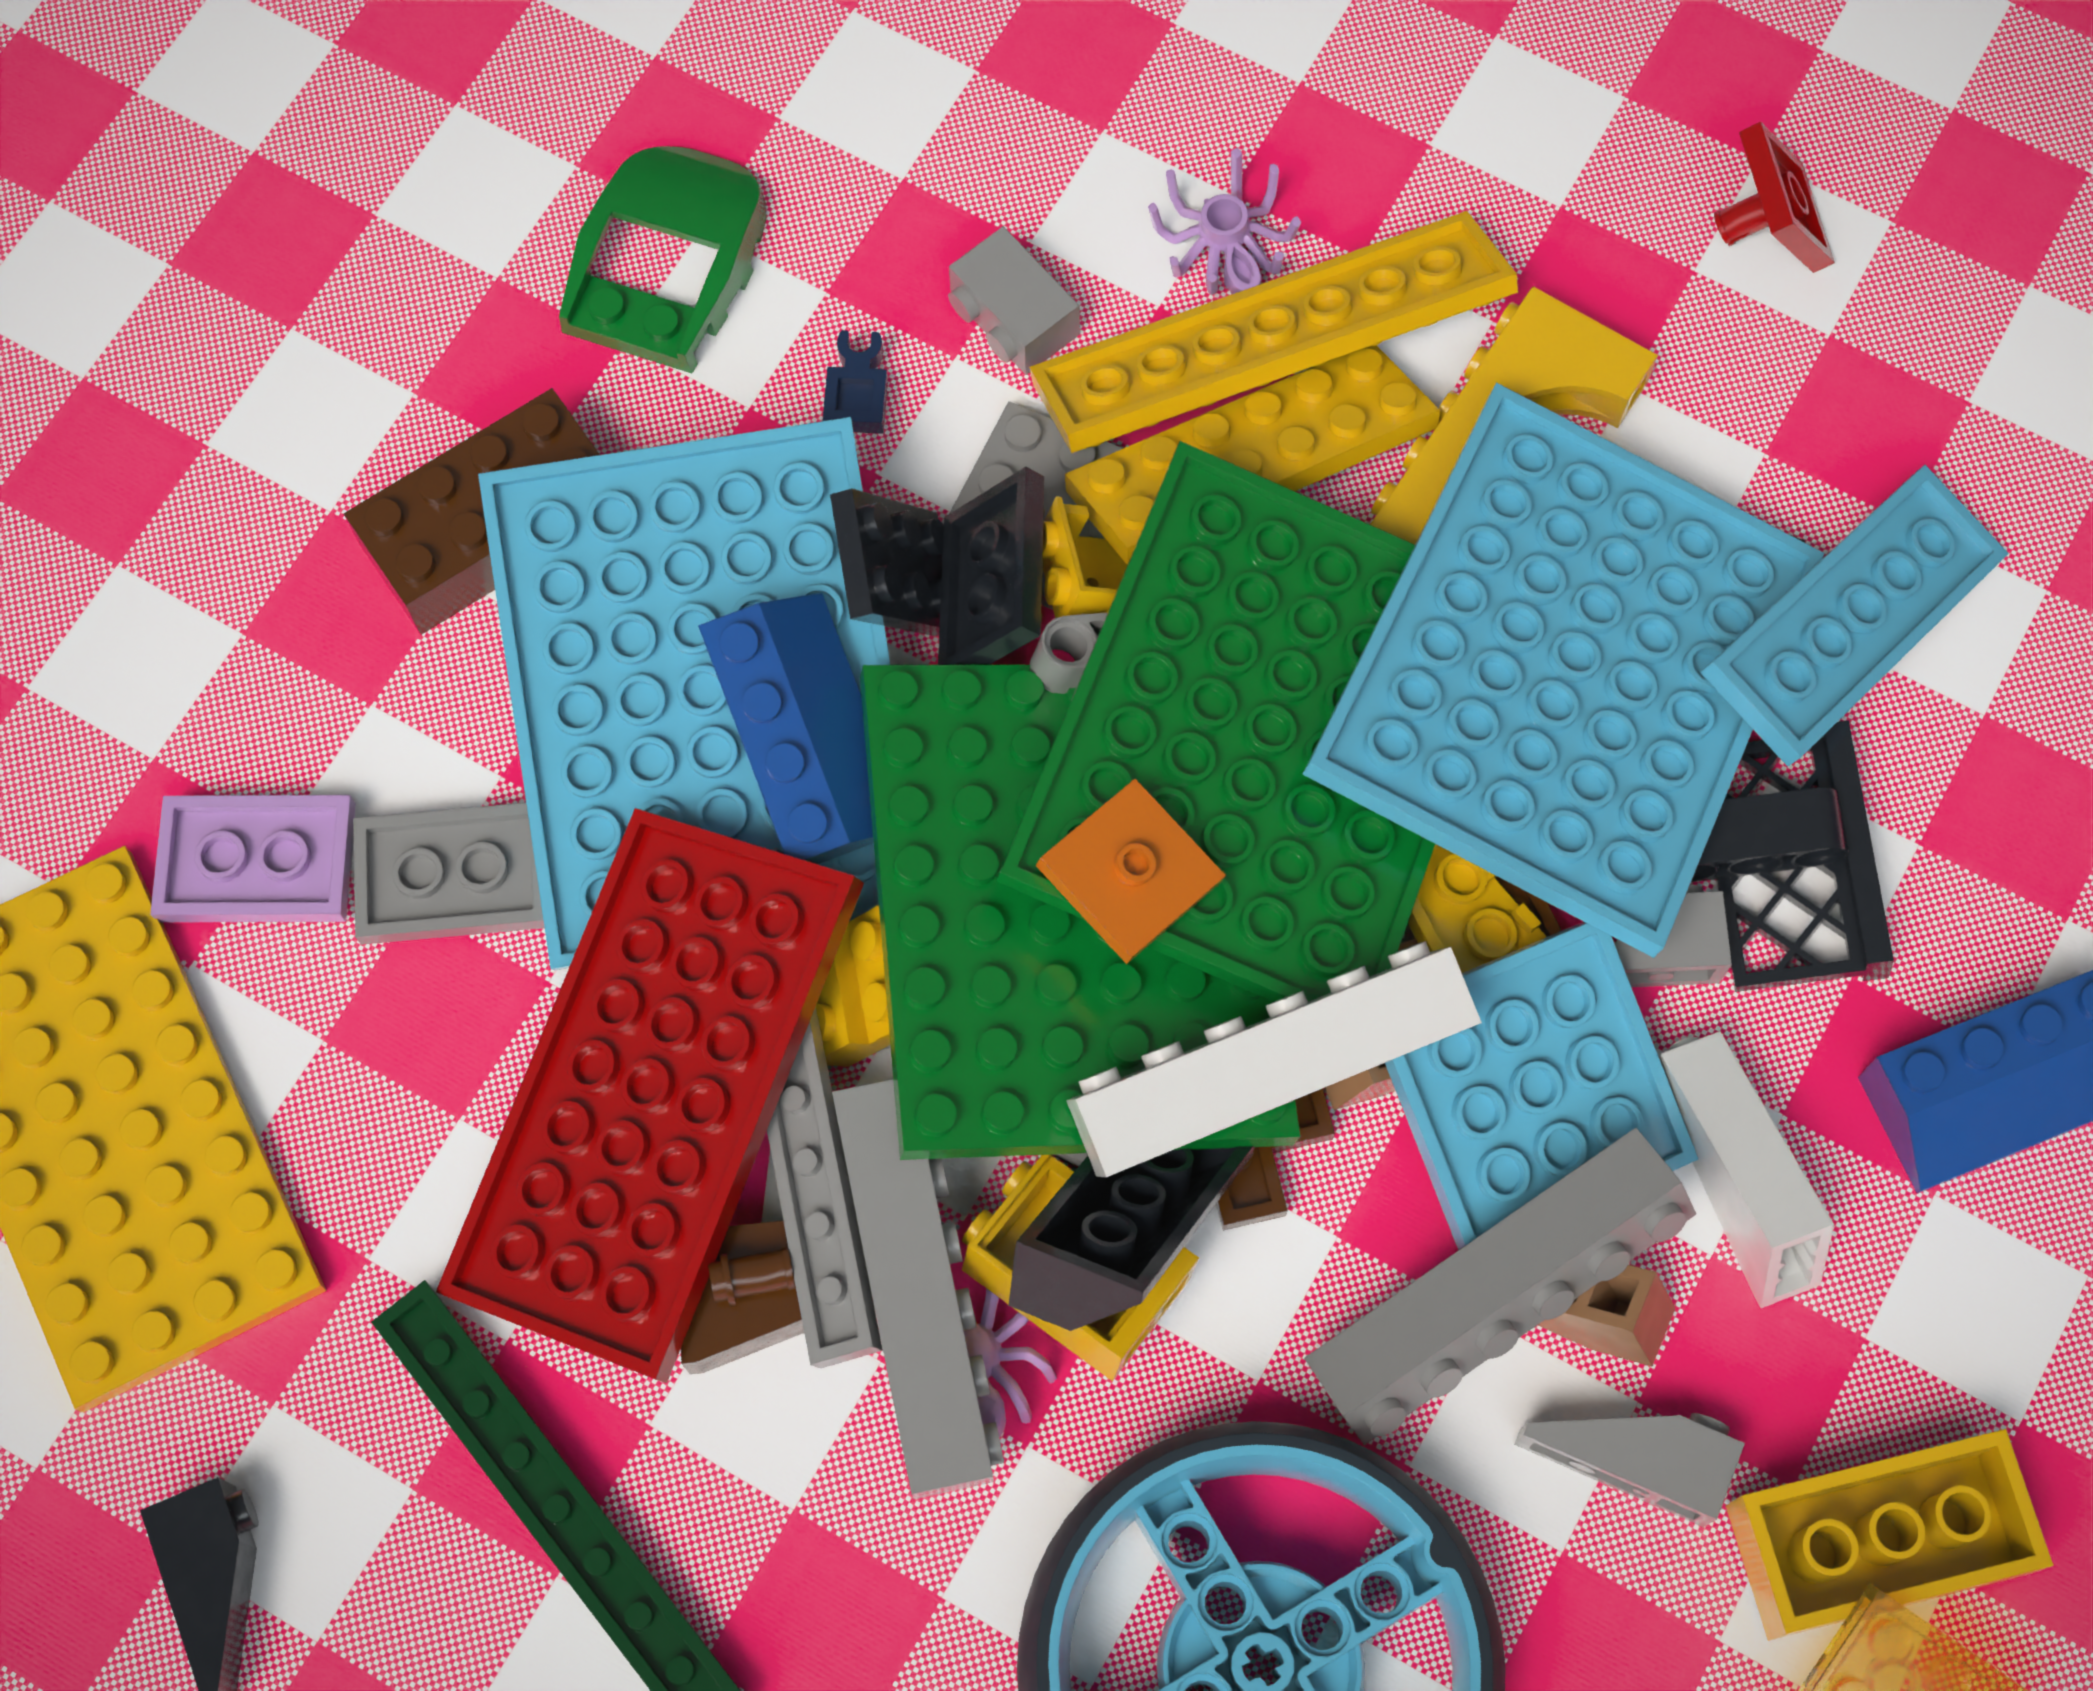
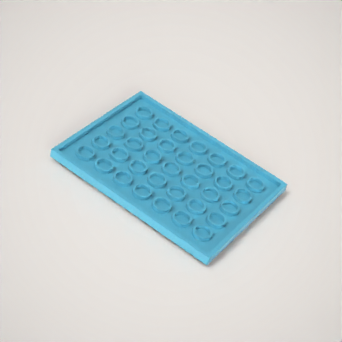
[1302,382,1825,958]
[478,417,890,971]

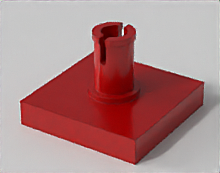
[1714,121,1835,273]

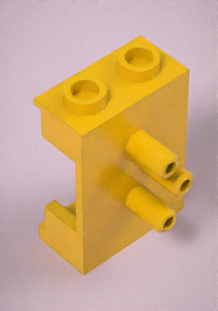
[1042,496,1127,618]
[962,1155,1199,1382]

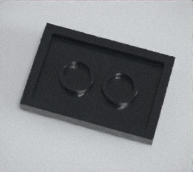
[938,467,1045,665]
[830,488,944,636]

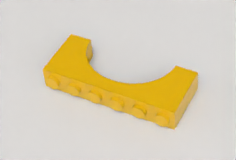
[1370,286,1658,544]

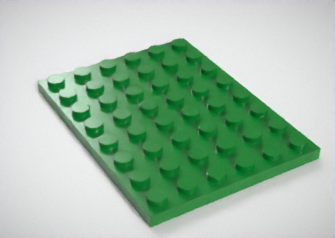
[996,441,1435,1002]
[860,665,1300,1160]

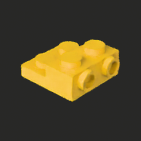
[816,905,890,1067]

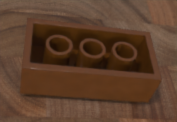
[343,388,600,635]

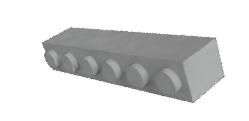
[832,1079,1004,1500]
[1304,1128,1697,1445]

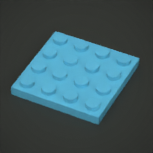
[1385,921,1699,1251]

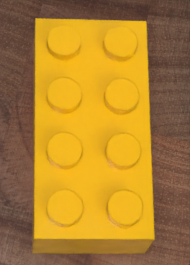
[1726,1429,2054,1641]

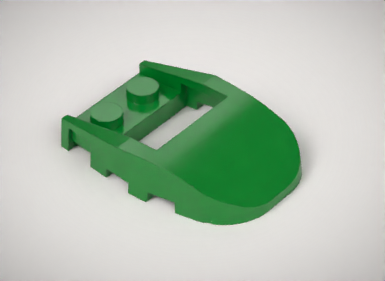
[559,146,767,374]

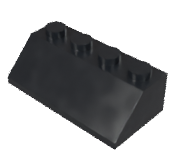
[1008,1146,1254,1331]

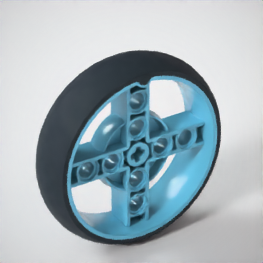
[1017,1421,1506,1691]

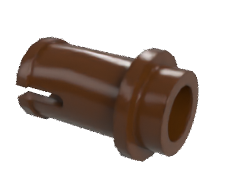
[708,1246,796,1307]

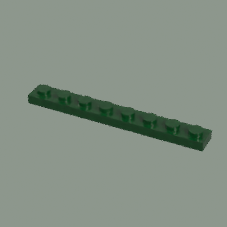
[371,1280,742,1691]

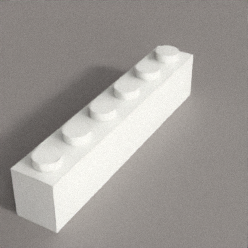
[1066,941,1482,1177]

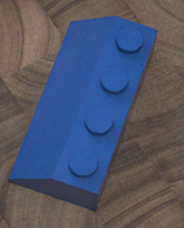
[698,593,874,864]
[1858,970,2093,1194]

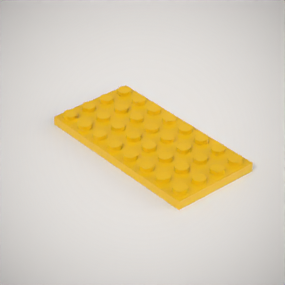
[0,846,327,1413]

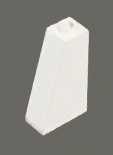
[1660,1031,1834,1308]

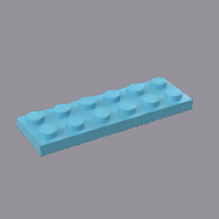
[1700,465,2009,767]

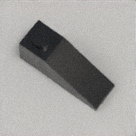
[140,1477,259,1691]

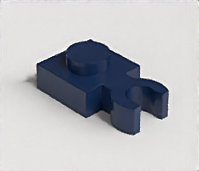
[822,330,888,434]

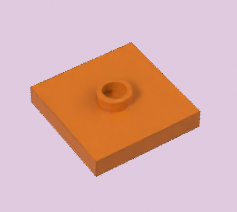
[1036,779,1226,964]

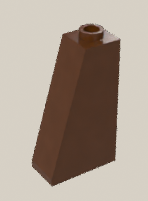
[681,1221,872,1375]

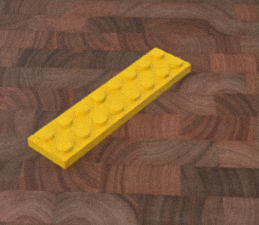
[1029,211,1518,454]

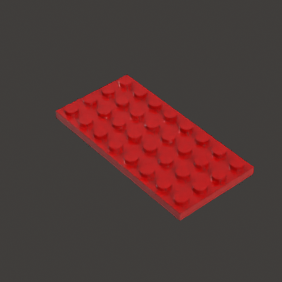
[436,808,864,1383]

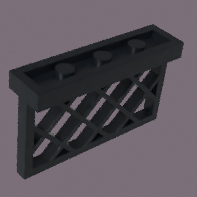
[1716,720,1894,992]

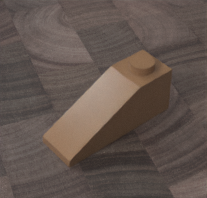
[1538,1265,1675,1367]

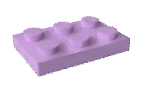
[150,795,356,922]

